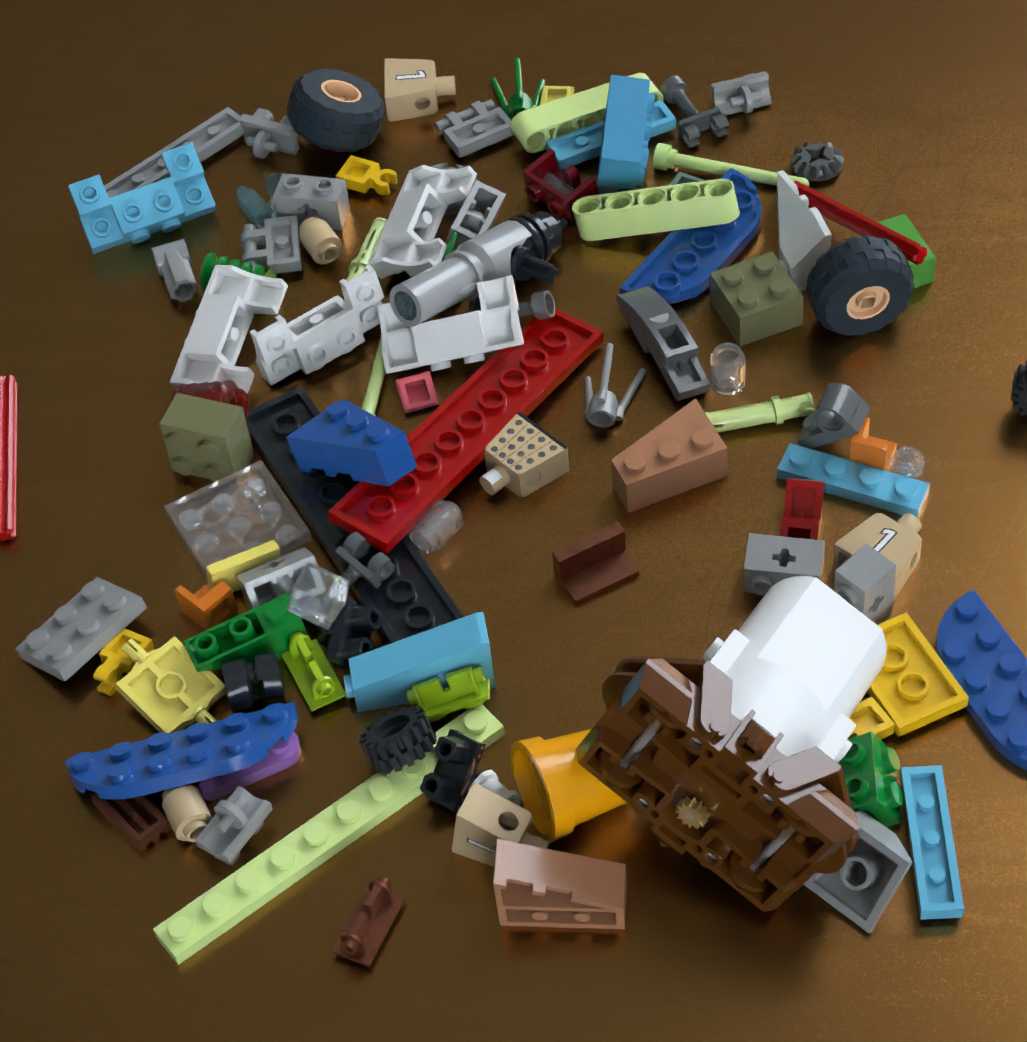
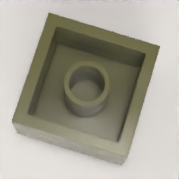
[710,251,803,347]
[159,393,254,485]

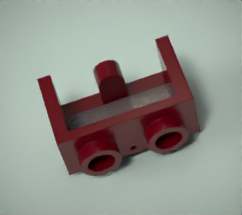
[522,148,599,221]

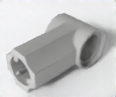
[151,239,198,302]

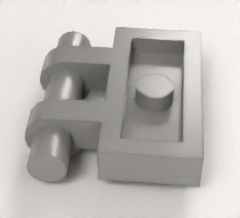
[434,99,514,158]
[240,215,302,274]

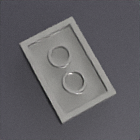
[15,577,147,681]

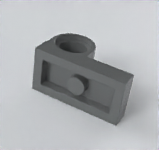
[796,382,871,449]

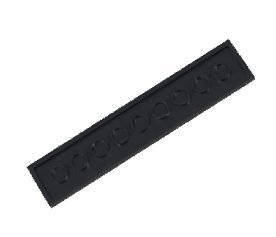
[244,386,464,644]

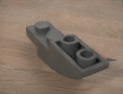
[616,286,711,401]

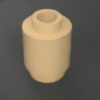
[299,217,343,265]
[162,783,212,842]

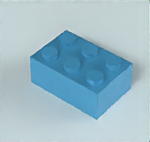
[597,75,655,194]

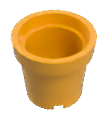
[510,729,627,843]

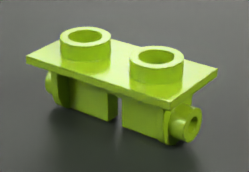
[281,632,347,712]
[407,665,490,722]

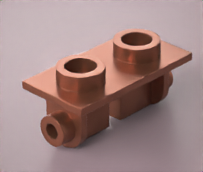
[331,876,406,967]

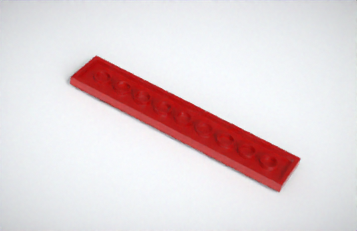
[328,308,604,554]

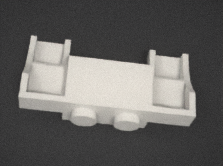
[368,165,477,279]
[169,265,288,404]
[250,265,385,385]
[377,275,524,374]

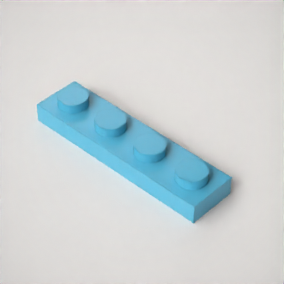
[546,100,676,170]
[777,443,930,518]
[900,765,964,920]

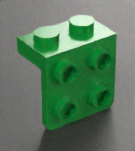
[838,731,904,828]

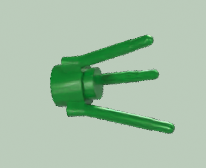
[491,58,545,121]

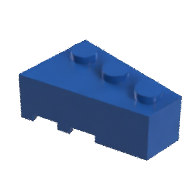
[286,399,417,486]

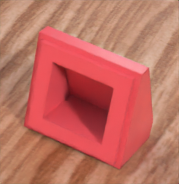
[395,371,439,414]

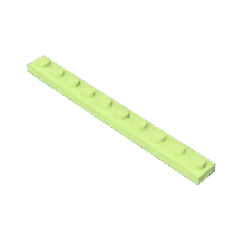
[153,704,505,965]

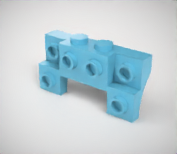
[68,143,216,254]

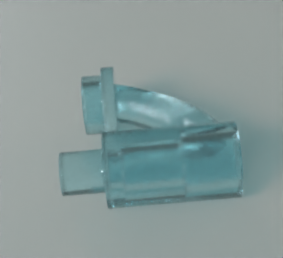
[235,172,282,229]

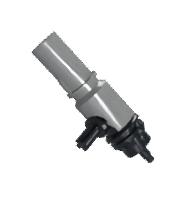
[389,211,568,327]

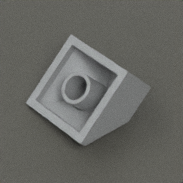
[804,811,913,933]

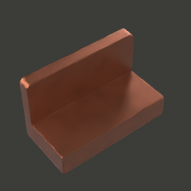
[552,521,640,605]

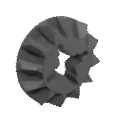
[791,140,844,181]

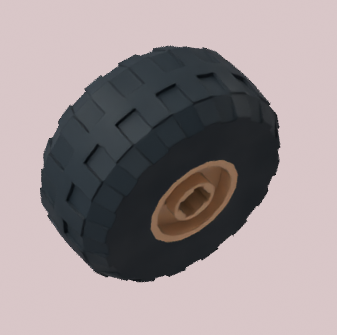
[287,68,385,152]
[806,235,915,336]

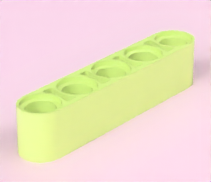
[510,73,664,153]
[572,179,740,241]

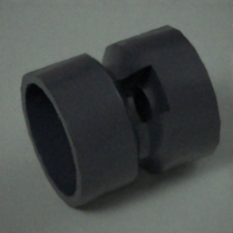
[222,651,286,712]

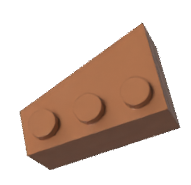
[611,399,727,513]
[493,839,627,929]

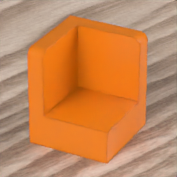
[850,417,897,471]
[174,581,238,630]

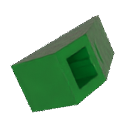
[183,593,308,672]

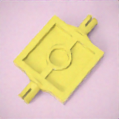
[116,636,227,733]

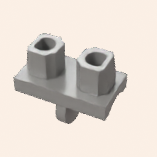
[711,71,772,116]
[239,108,299,159]
[195,786,273,865]

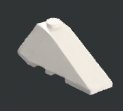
[777,170,832,291]

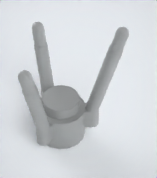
[584,343,646,428]

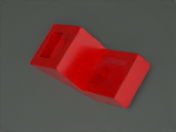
[780,478,825,540]

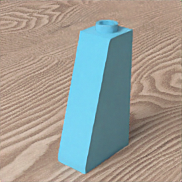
[343,612,495,712]

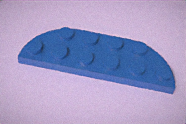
[619,168,762,304]
[936,590,1027,770]
[65,702,298,799]

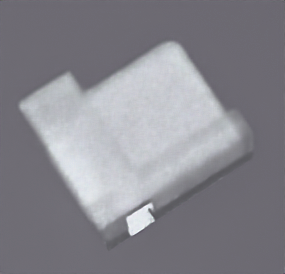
[287,563,349,630]

